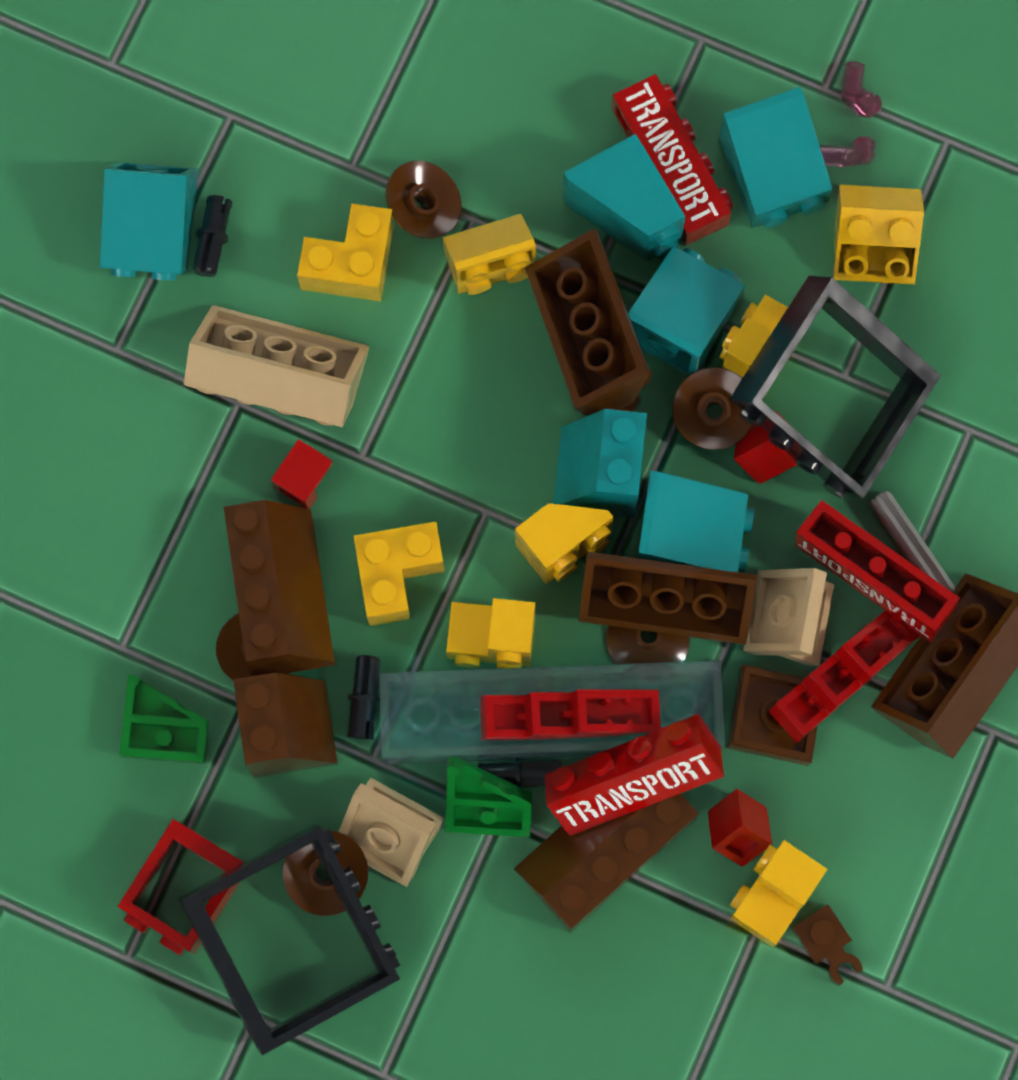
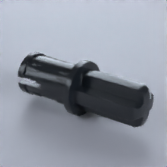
[193,195,233,277]
[347,655,381,740]
[478,758,563,788]

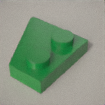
[119,675,210,764]
[445,756,532,837]

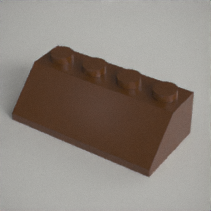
[525,229,650,416]
[224,500,335,676]
[578,552,758,645]
[871,573,1018,759]
[514,794,699,933]

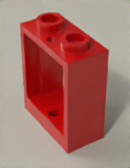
[117,819,244,956]

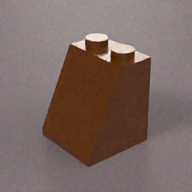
[233,673,338,777]

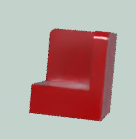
[734,411,797,484]
[271,439,332,509]
[708,789,773,867]

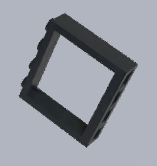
[729,275,941,498]
[178,824,400,1056]

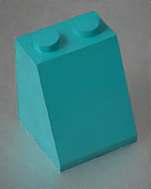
[718,87,833,228]
[563,134,685,261]
[100,162,199,280]
[628,246,745,376]
[553,409,647,517]
[637,470,754,573]

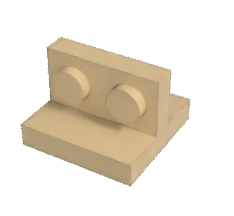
[743,568,834,666]
[339,778,445,887]

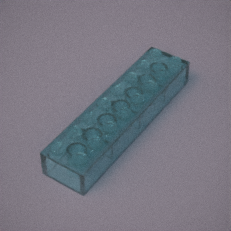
[379,661,725,765]

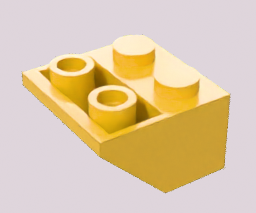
[833,184,924,285]
[443,214,536,295]
[515,503,613,584]

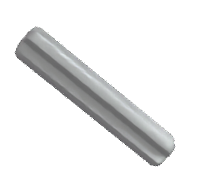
[870,490,955,593]

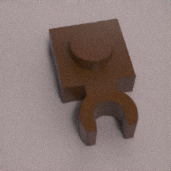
[791,905,862,986]

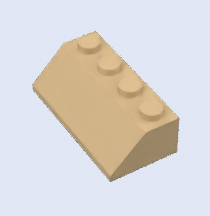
[183,305,369,427]

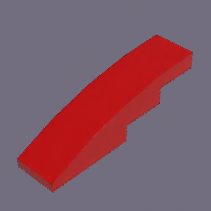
[768,611,920,743]
[480,689,661,740]

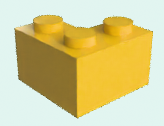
[297,203,394,302]
[719,294,788,397]
[353,522,445,626]
[446,598,536,672]
[729,840,828,948]

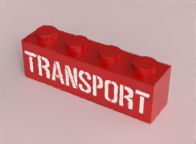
[611,74,734,246]
[794,500,960,643]
[545,714,724,836]

